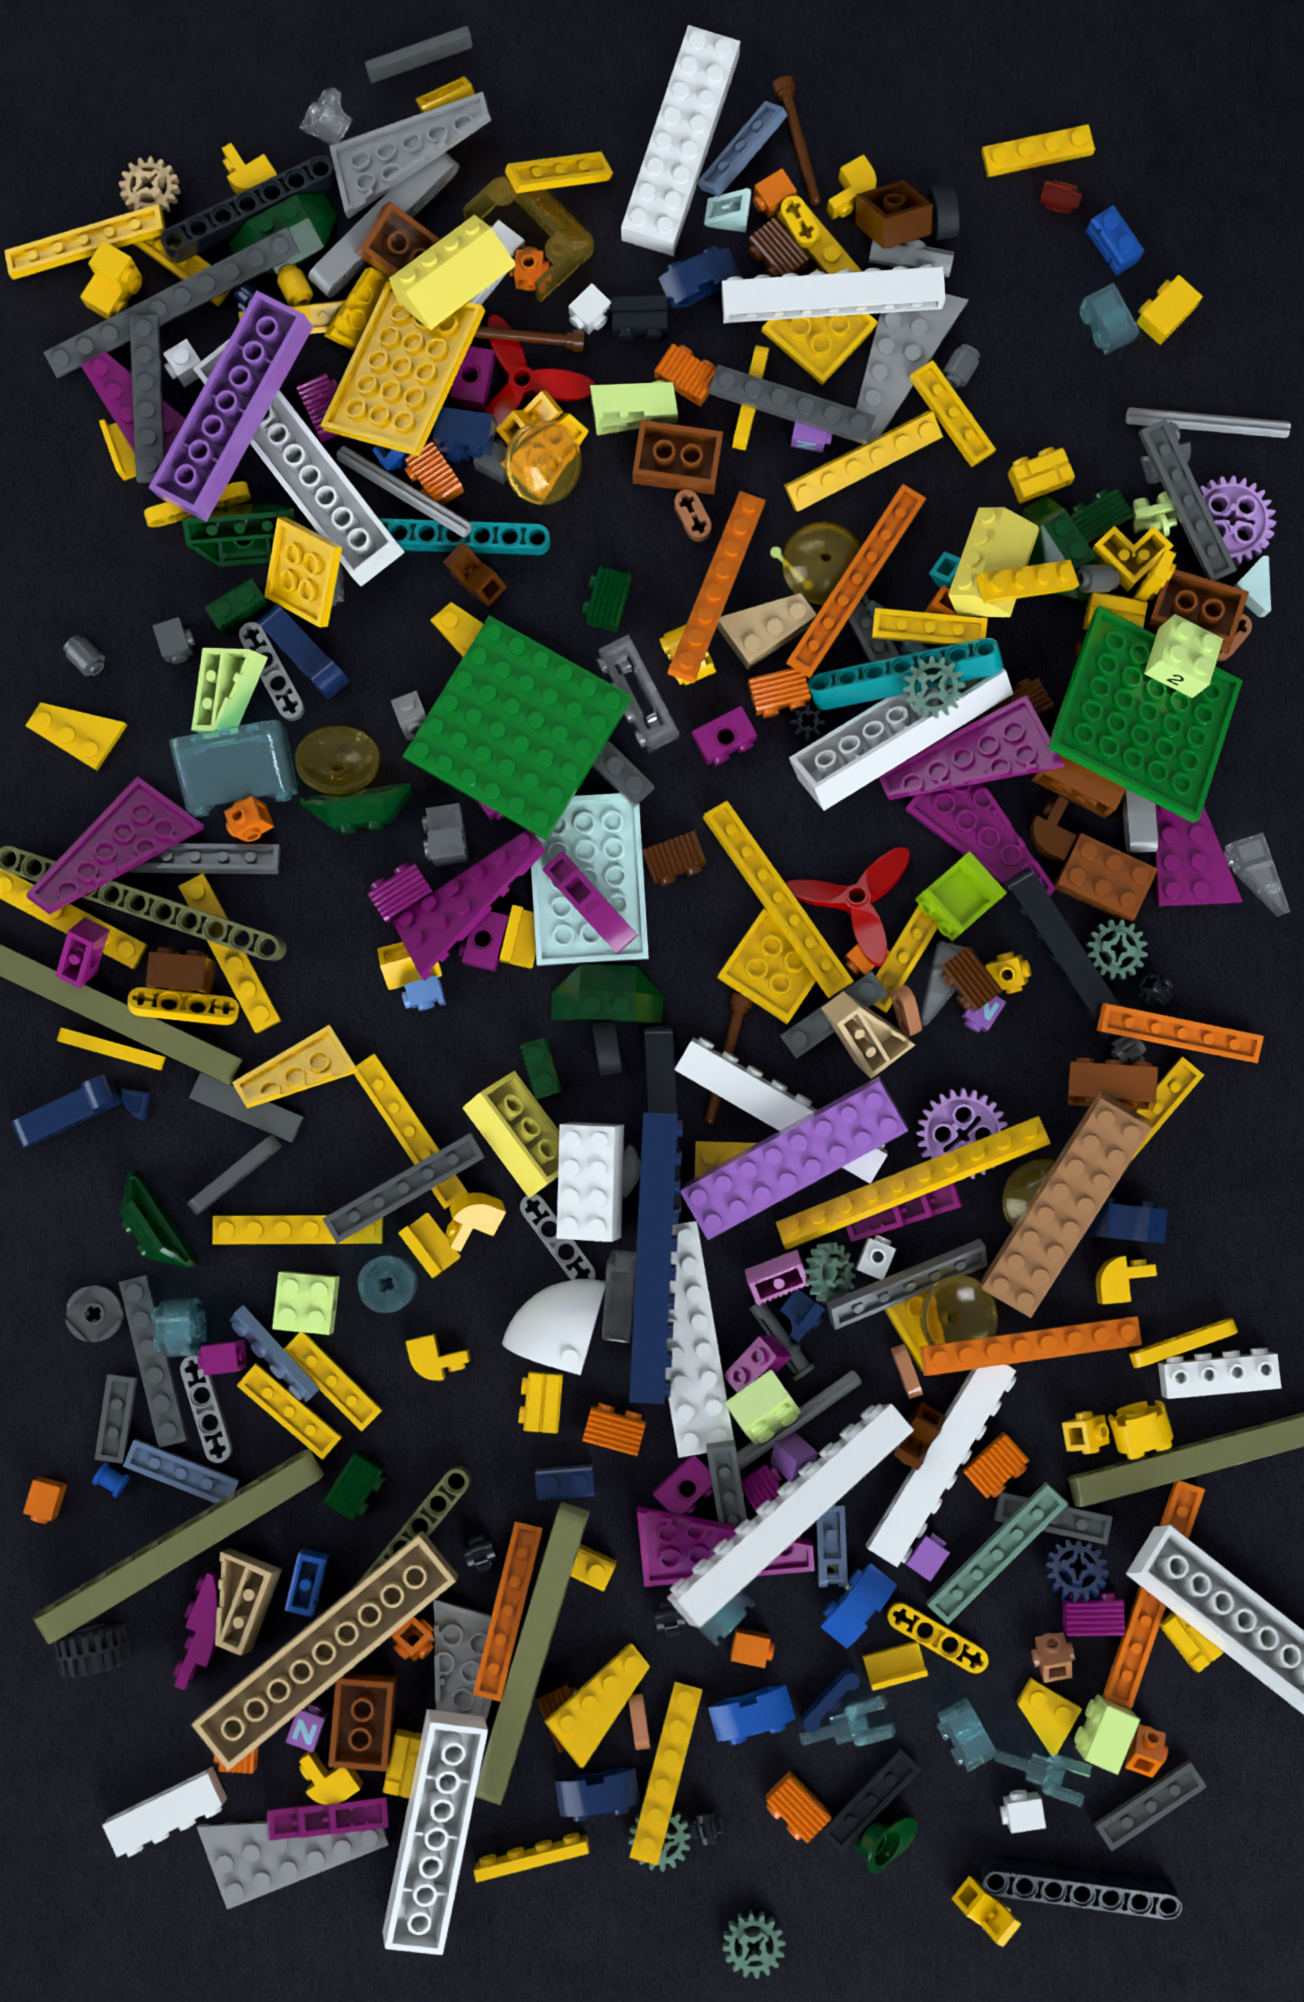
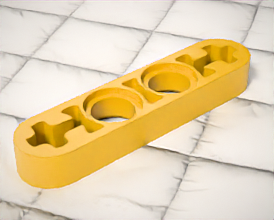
[732,345,769,451]
[144,482,251,527]
[128,987,239,1025]
[57,1028,165,1071]
[1129,1318,1238,1368]
[887,1602,988,1673]

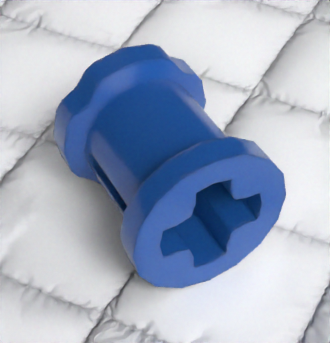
[92,1462,130,1498]

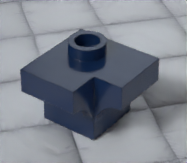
[779,1289,825,1343]

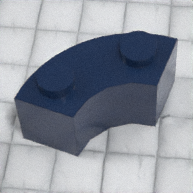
[658,246,742,308]
[1084,1198,1168,1244]
[555,1767,641,1821]

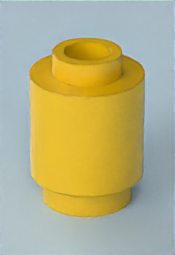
[277,264,313,306]

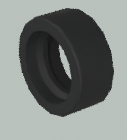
[928,183,959,240]
[592,1021,622,1076]

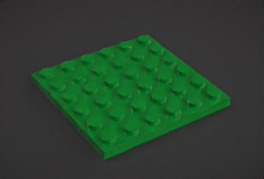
[1047,606,1243,823]
[403,616,633,841]

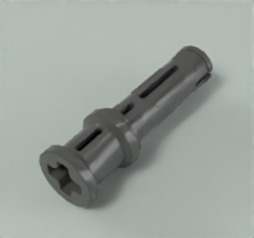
[749,1302,815,1381]

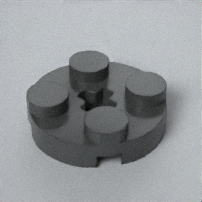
[66,1285,125,1342]

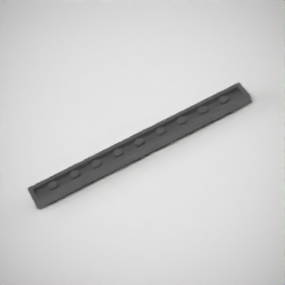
[43,227,301,378]

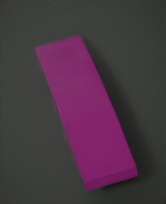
[846,1182,963,1242]
[266,1797,388,1841]

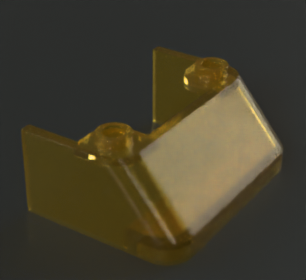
[462,176,594,302]

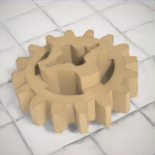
[119,156,181,213]

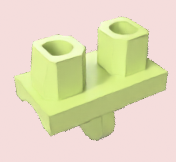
[1132,492,1179,537]

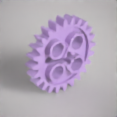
[1188,476,1276,566]
[916,1088,1007,1180]

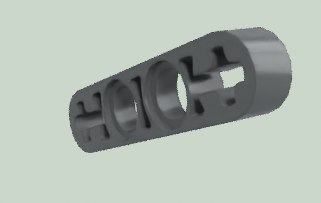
[187,1135,282,1215]

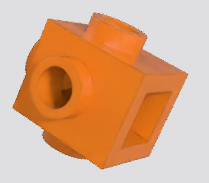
[510,247,549,291]
[224,796,274,842]
[392,1616,435,1662]
[1125,1724,1168,1777]

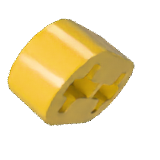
[780,196,819,248]

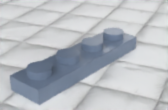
[697,101,788,197]
[230,1305,319,1403]
[123,1439,241,1503]

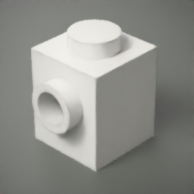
[569,284,612,335]
[163,339,201,387]
[855,1235,896,1280]
[1000,1790,1046,1833]

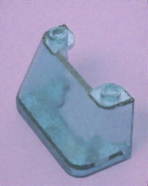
[170,720,298,817]

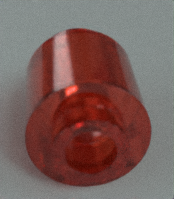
[1039,180,1082,214]

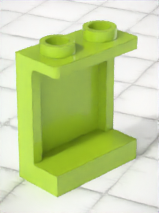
[915,851,1007,941]

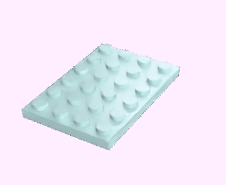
[531,793,649,966]

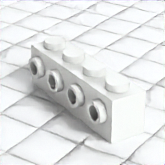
[1158,1348,1281,1399]
[102,1767,227,1857]

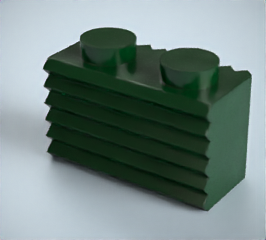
[1069,488,1134,546]
[582,567,632,633]
[204,578,269,636]
[520,1037,563,1100]
[323,1451,386,1520]

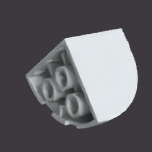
[502,1279,607,1375]

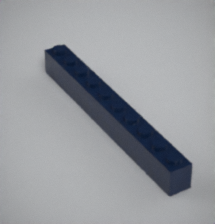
[629,1112,683,1404]

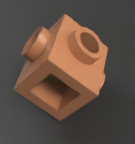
[1031,1632,1075,1683]

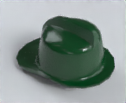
[855,1817,918,1874]

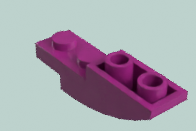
[542,851,638,954]
[173,1569,220,1690]

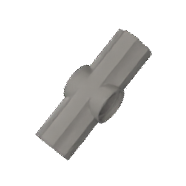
[869,240,954,278]

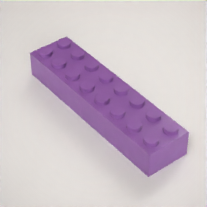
[148,290,313,522]
[680,1076,908,1240]

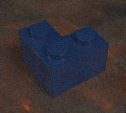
[432,407,497,462]

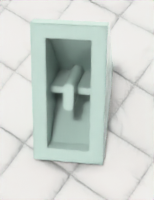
[704,188,751,232]
[1234,556,1271,617]

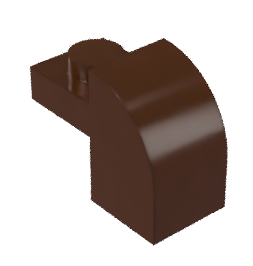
[443,542,507,607]
[1030,796,1077,864]
[893,1401,946,1471]

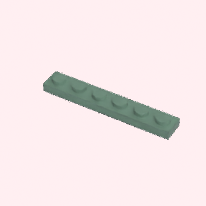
[926,1482,1068,1624]

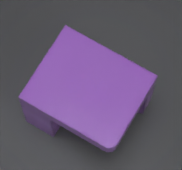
[770,1433,818,1483]

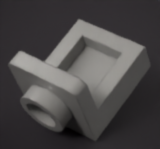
[391,691,427,740]

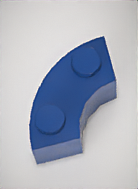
[820,1563,897,1648]
[708,1685,796,1745]

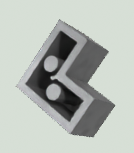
[422,803,469,867]

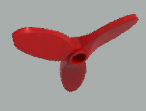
[484,315,595,437]
[785,847,910,967]

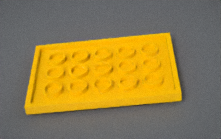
[321,282,485,457]

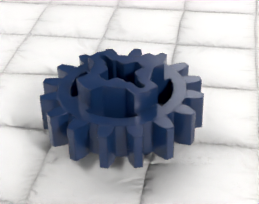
[1045,1539,1109,1603]

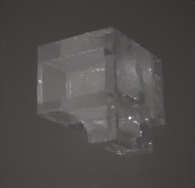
[299,87,353,146]

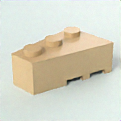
[717,593,817,670]
[821,991,915,1079]
[215,1549,282,1656]

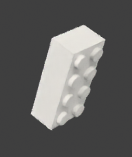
[557,1122,624,1242]

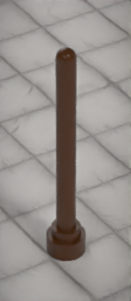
[772,76,821,206]
[473,327,584,353]
[704,993,753,1125]

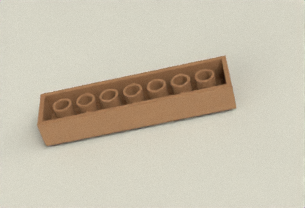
[981,1091,1152,1318]

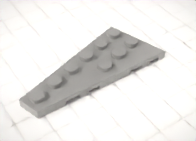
[329,92,491,219]
[856,294,968,442]
[433,1598,492,1722]
[197,1821,390,1909]

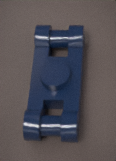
[802,1667,860,1733]

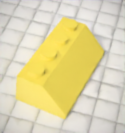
[389,215,516,330]
[948,507,1039,617]
[463,1071,559,1198]

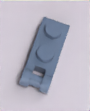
[816,1505,848,1587]

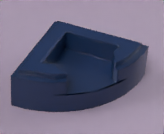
[121,1088,151,1121]

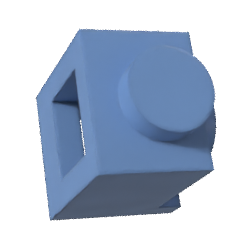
[402,975,447,1011]

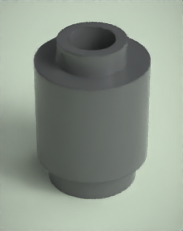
[942,344,980,388]
[1076,564,1119,593]
[63,635,105,676]

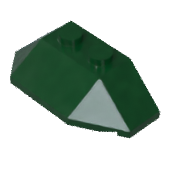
[228,193,337,275]
[1022,495,1098,602]
[182,503,296,567]
[300,782,414,834]
[551,964,664,1024]
[119,1170,200,1267]

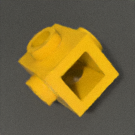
[985,952,1031,994]
[1062,1411,1110,1454]

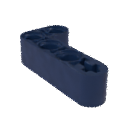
[256,603,349,700]
[11,1075,123,1148]

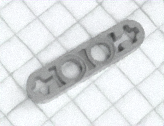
[239,622,304,721]
[520,1194,596,1280]
[180,1355,233,1463]

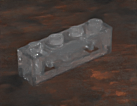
[597,634,679,752]

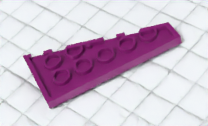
[81,352,239,503]
[878,695,1065,800]
[26,776,204,915]
[905,783,1056,896]
[1154,804,1243,907]
[392,830,545,981]
[637,1506,815,1587]

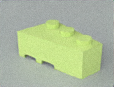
[590,380,678,435]
[191,648,268,738]

